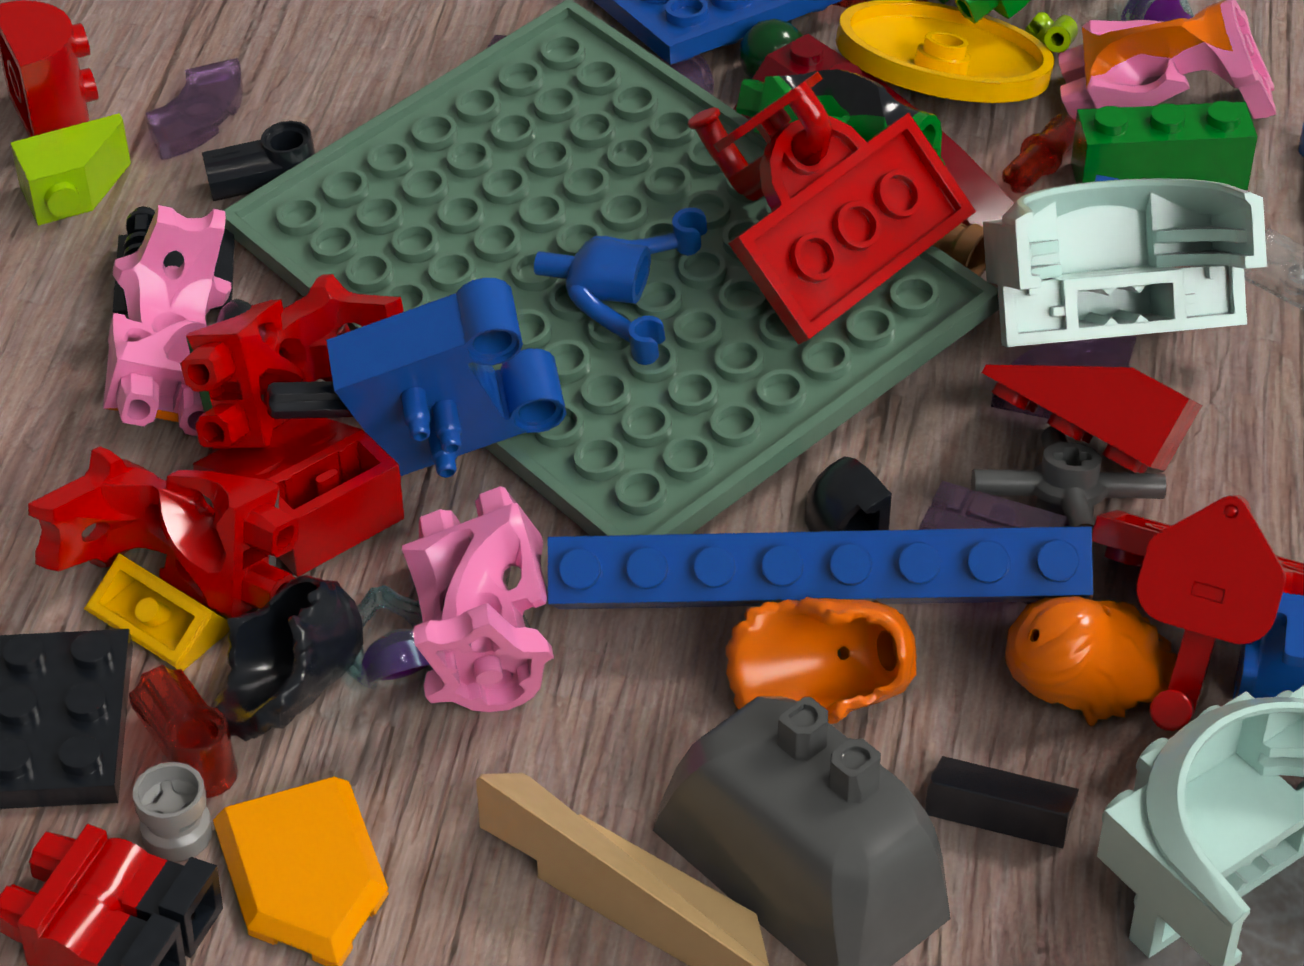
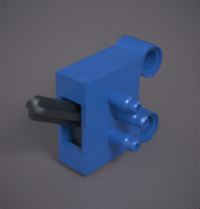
[266,278,567,478]

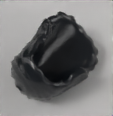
[210,575,364,741]

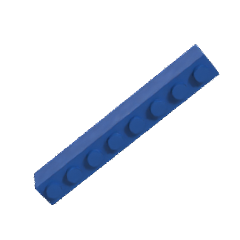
[548,526,1093,609]

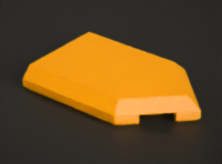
[213,776,389,966]

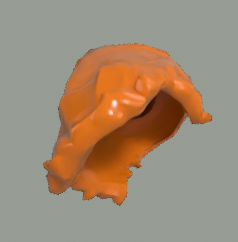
[1005,596,1177,726]
[726,597,917,724]

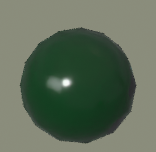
[740,19,803,79]

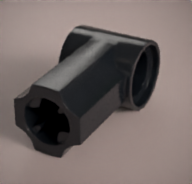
[202,121,315,201]

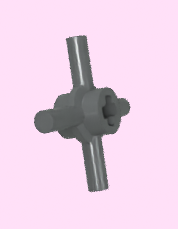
[971,426,1167,543]

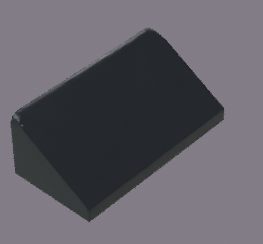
[925,756,1079,849]

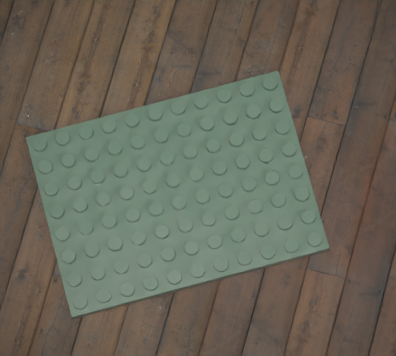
[223,0,999,536]

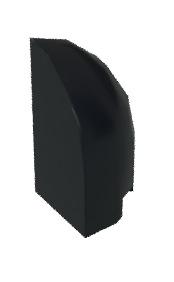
[805,456,892,532]

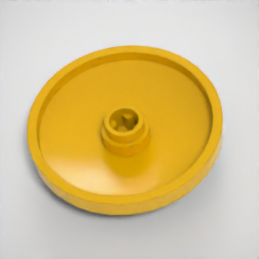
[835,0,1054,103]

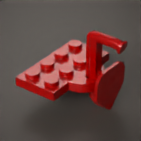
[688,71,976,345]
[1092,494,1304,731]

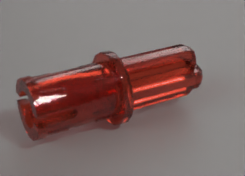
[1002,114,1076,193]

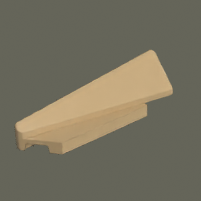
[476,773,769,966]

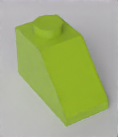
[10,113,131,226]

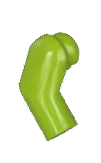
[1025,12,1078,53]

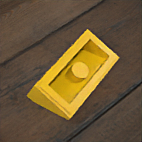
[84,553,230,672]

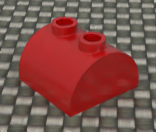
[0,0,99,137]

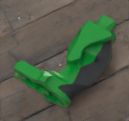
[736,69,945,165]

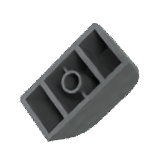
[653,696,951,966]

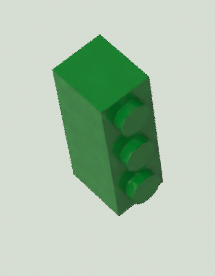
[1071,101,1258,190]

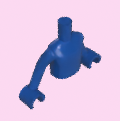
[534,208,707,365]

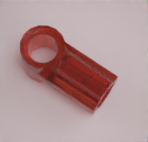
[129,665,238,798]

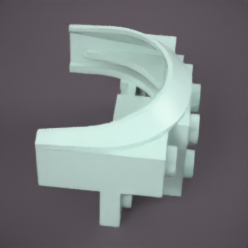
[983,178,1267,347]
[1097,686,1304,966]

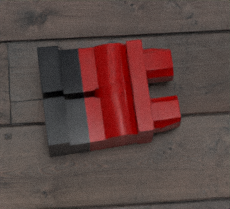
[0,824,223,966]

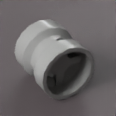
[133,762,212,862]

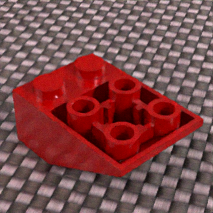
[981,364,1203,473]
[193,418,404,577]

